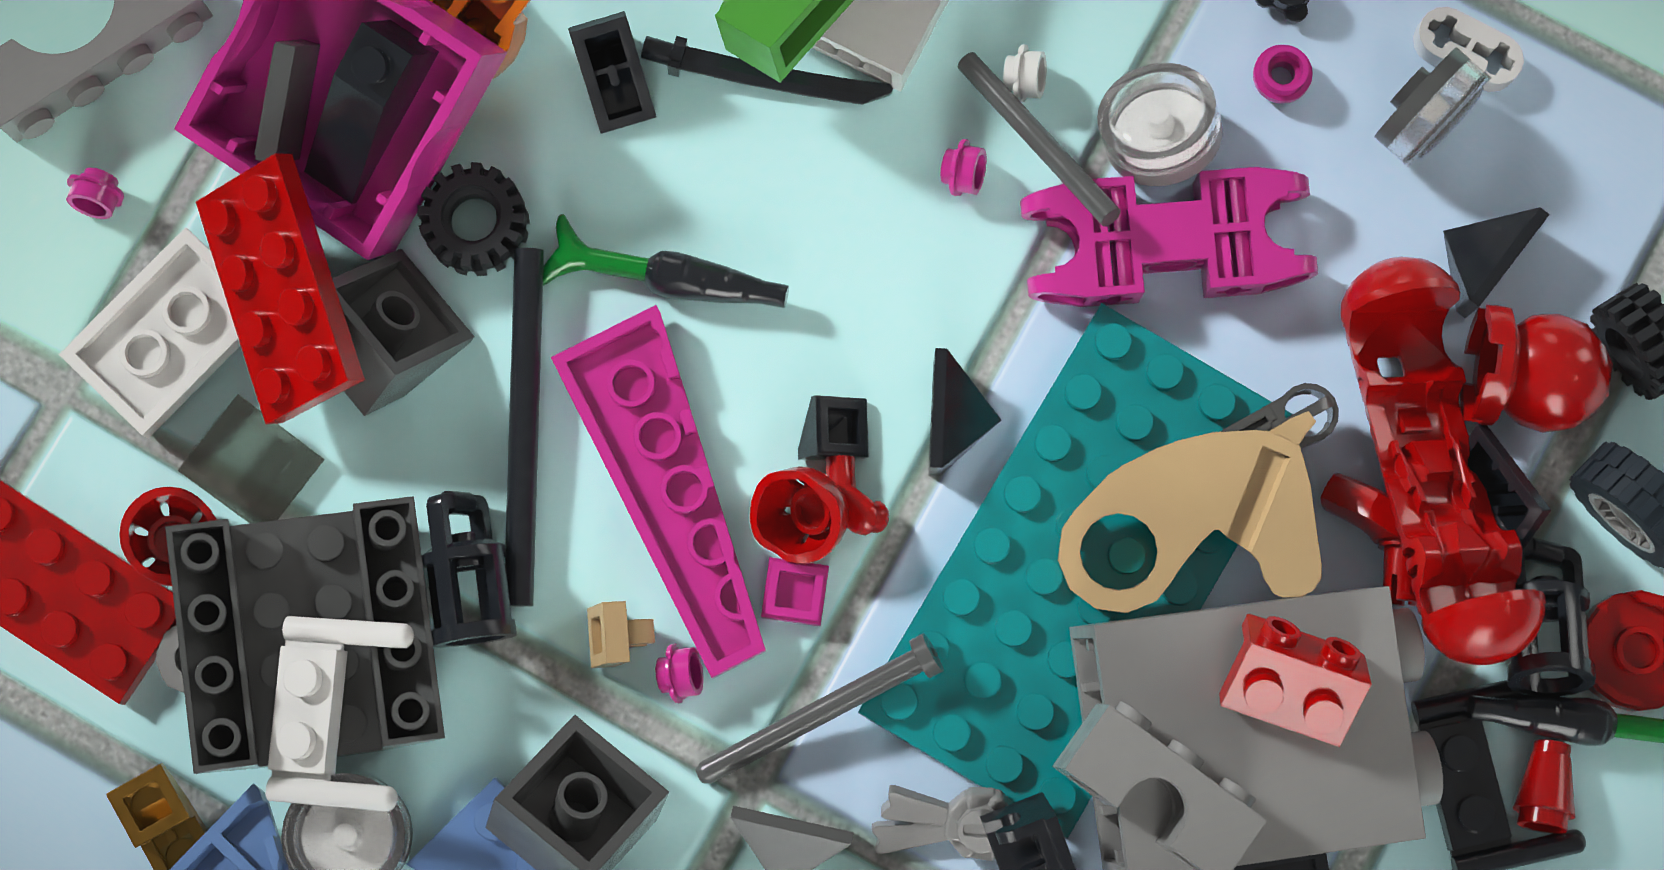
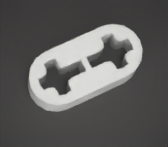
[1413,6,1524,92]

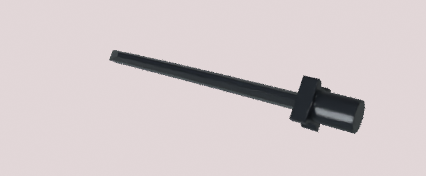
[641,36,893,105]

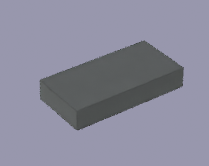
[255,39,320,161]

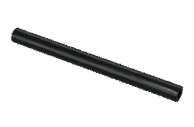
[505,248,544,607]

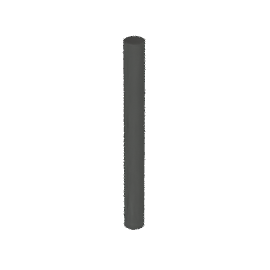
[957,52,1121,227]

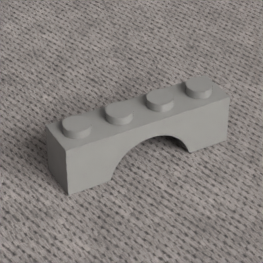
[0,0,213,143]

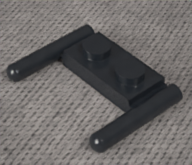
[1411,677,1586,870]

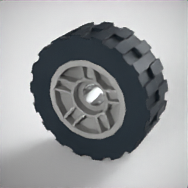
[1569,441,1664,568]

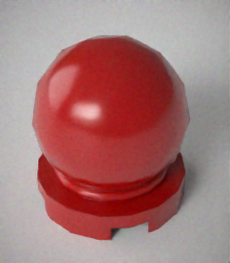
[1460,305,1613,433]

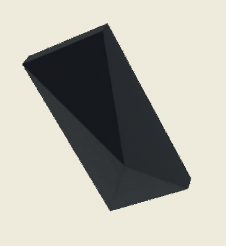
[1443,207,1550,319]
[928,348,1002,476]
[1468,424,1552,551]

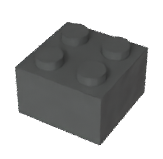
[485,714,669,870]

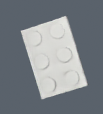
[58,227,241,439]

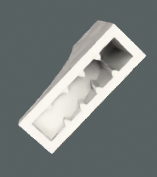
[812,0,949,92]

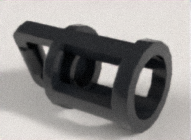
[422,491,517,648]
[1507,537,1596,697]

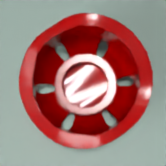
[750,466,849,564]
[119,487,217,586]

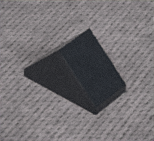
[568,11,657,134]

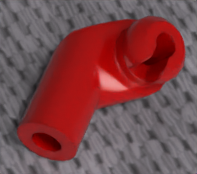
[825,455,889,536]

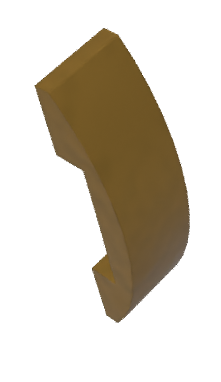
[106,763,207,870]

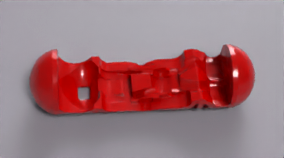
[1340,256,1546,665]

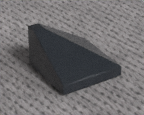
[798,395,869,460]

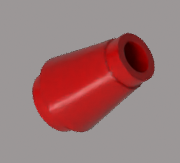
[1513,739,1576,834]

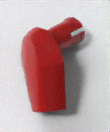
[1320,473,1416,606]

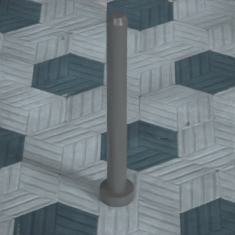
[696,633,944,784]

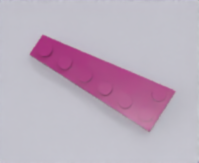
[551,305,766,679]

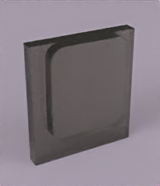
[177,394,325,523]

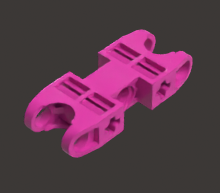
[1020,167,1318,307]

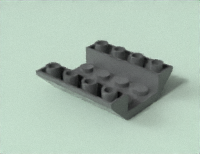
[165,496,445,774]

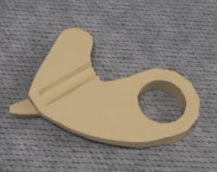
[1058,411,1322,613]

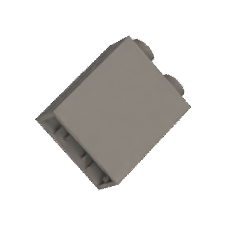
[1069,586,1443,870]

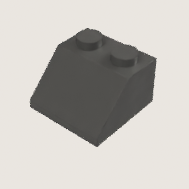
[332,248,475,416]

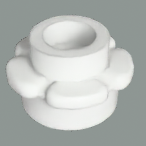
[1003,44,1047,102]

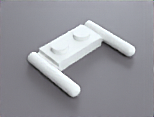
[265,616,414,811]

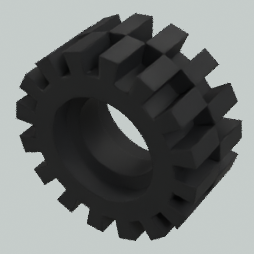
[417,162,530,277]
[1590,283,1664,400]

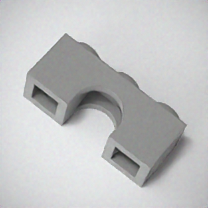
[1052,701,1267,870]

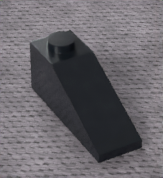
[304,20,439,204]

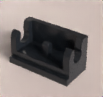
[980,792,1076,870]

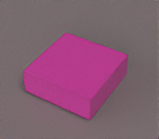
[761,557,829,627]

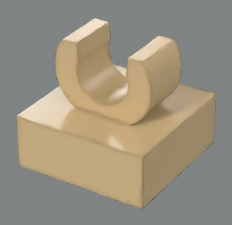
[587,601,655,668]

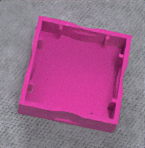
[174,0,508,260]

